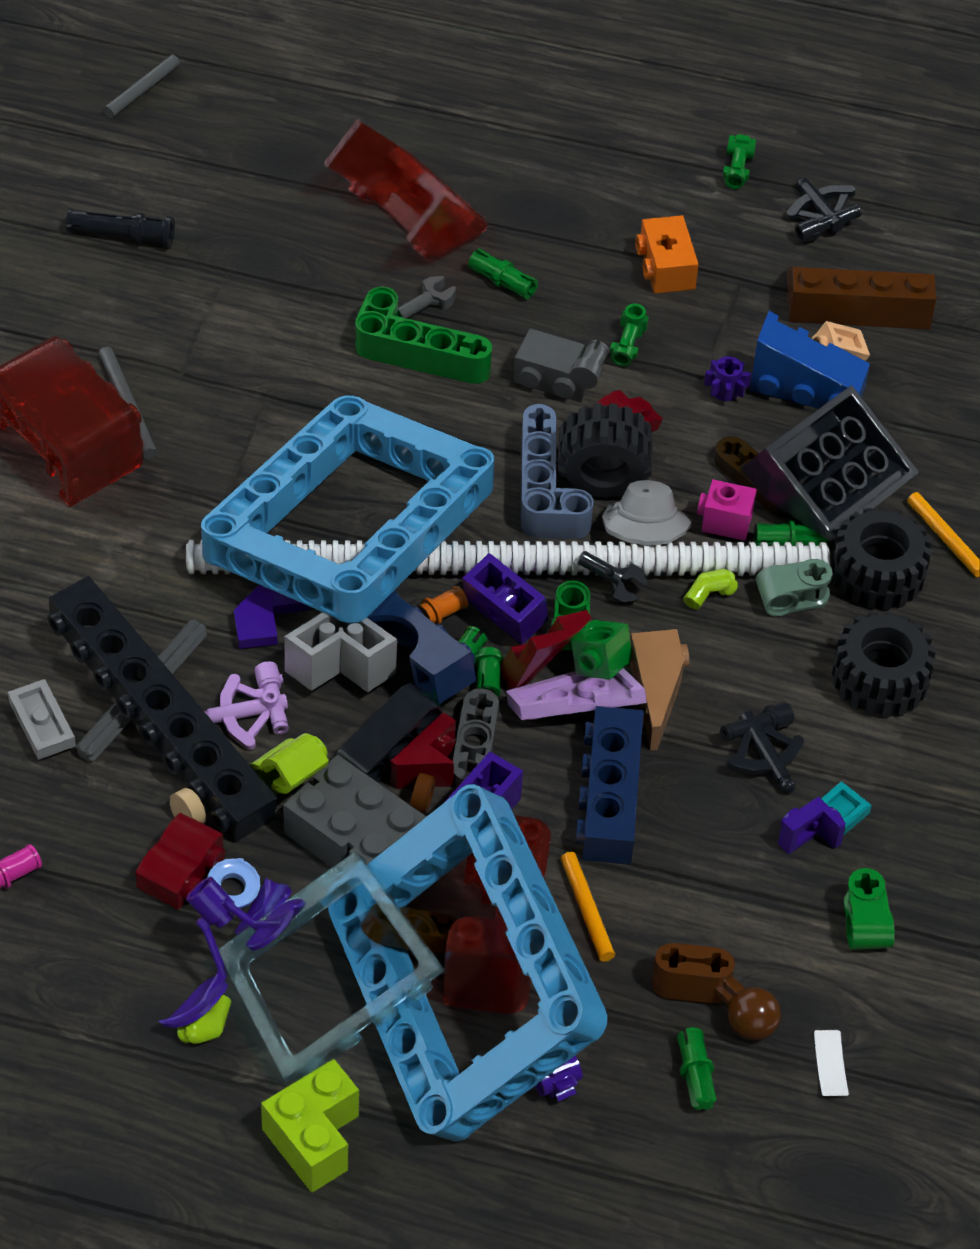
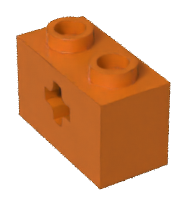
[635,215,699,294]

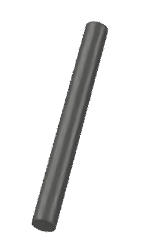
[99,346,157,459]

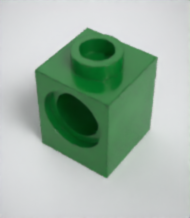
[571,620,633,680]

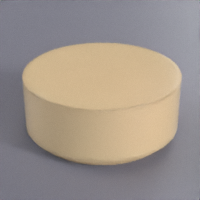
[170,788,206,824]

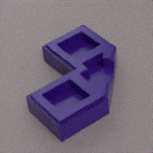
[234,584,311,649]

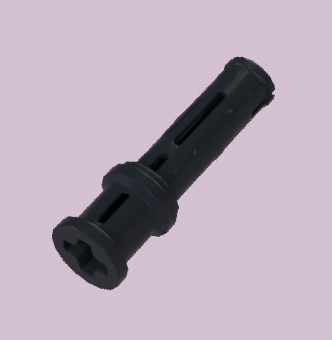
[66,209,175,248]

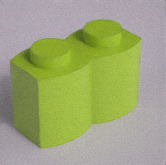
[249,733,329,796]

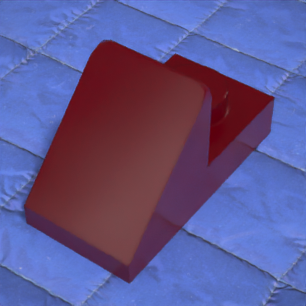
[390,712,456,789]

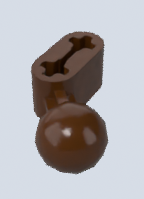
[651,943,782,1041]

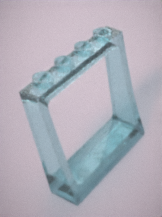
[219,852,445,1081]

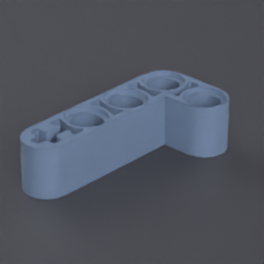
[520,404,594,539]

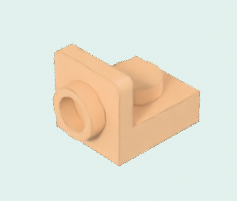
[811,321,870,361]

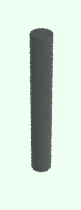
[103,54,180,118]

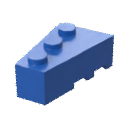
[750,311,870,409]

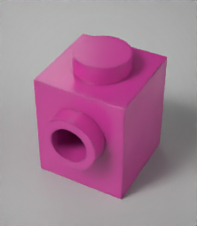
[697,479,757,541]

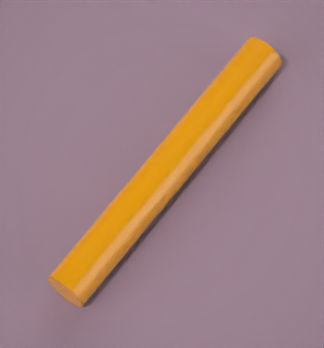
[907,492,980,578]
[560,852,615,962]

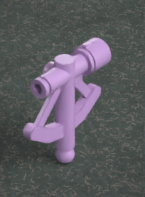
[204,661,289,750]

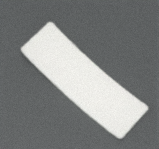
[814,1030,849,1096]

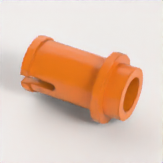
[417,586,468,625]

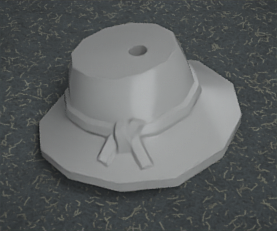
[602,480,691,546]

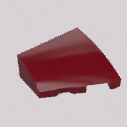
[500,610,591,690]

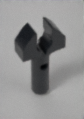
[578,551,648,602]

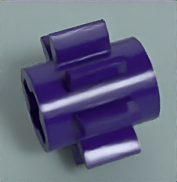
[704,357,751,401]
[534,1056,583,1102]

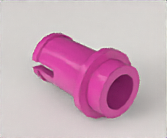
[0,844,42,889]

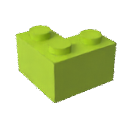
[261,1059,359,1193]

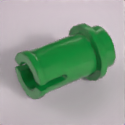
[473,647,504,697]

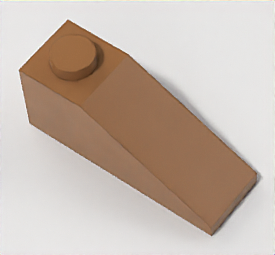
[629,629,689,751]

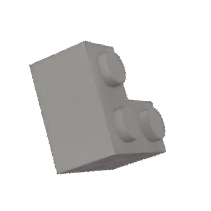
[285,612,397,692]

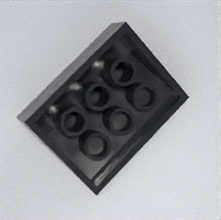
[741,385,919,541]

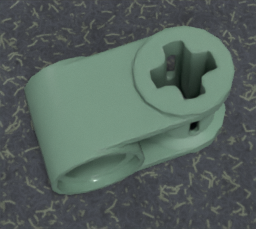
[755,559,832,616]

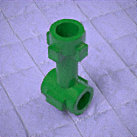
[723,134,757,189]
[610,303,649,367]

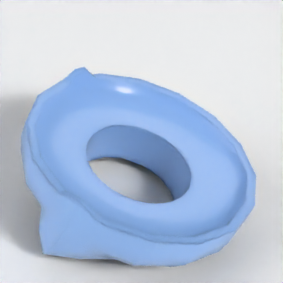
[207,858,261,909]

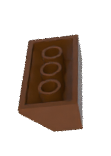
[787,267,937,329]

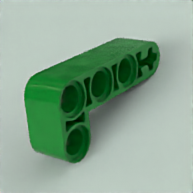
[355,287,492,384]

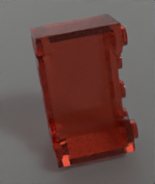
[0,336,144,507]
[443,815,551,1014]

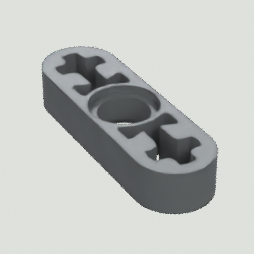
[453,689,499,788]

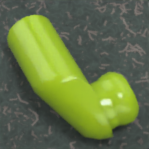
[683,569,738,610]
[177,995,231,1044]

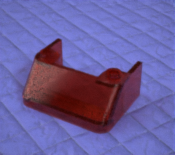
[323,119,489,259]

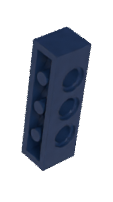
[576,706,643,865]

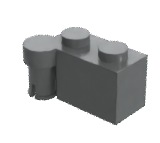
[513,328,609,403]

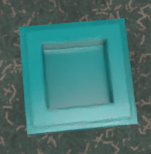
[821,781,872,836]

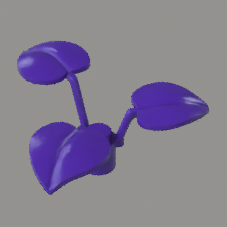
[158,876,306,1028]

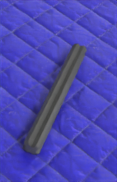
[76,619,207,762]

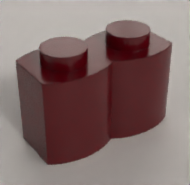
[135,813,226,910]

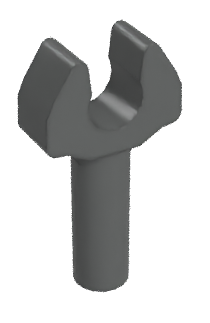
[398,276,456,319]

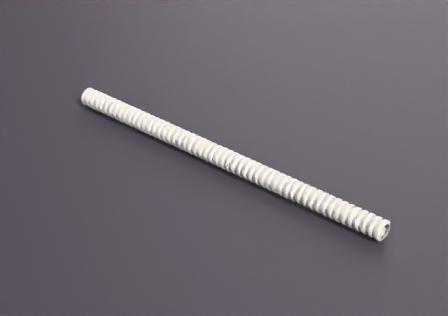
[186,540,830,576]

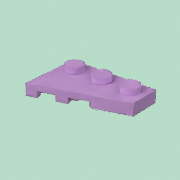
[506,668,647,720]

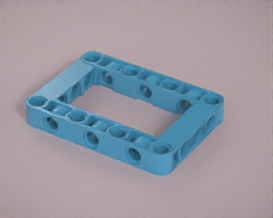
[201,396,494,623]
[328,784,608,1142]

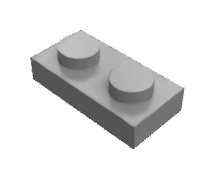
[8,679,76,760]

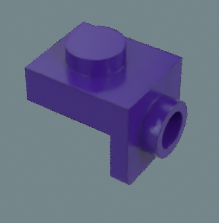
[778,796,846,854]

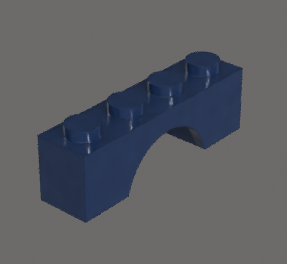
[367,590,476,704]

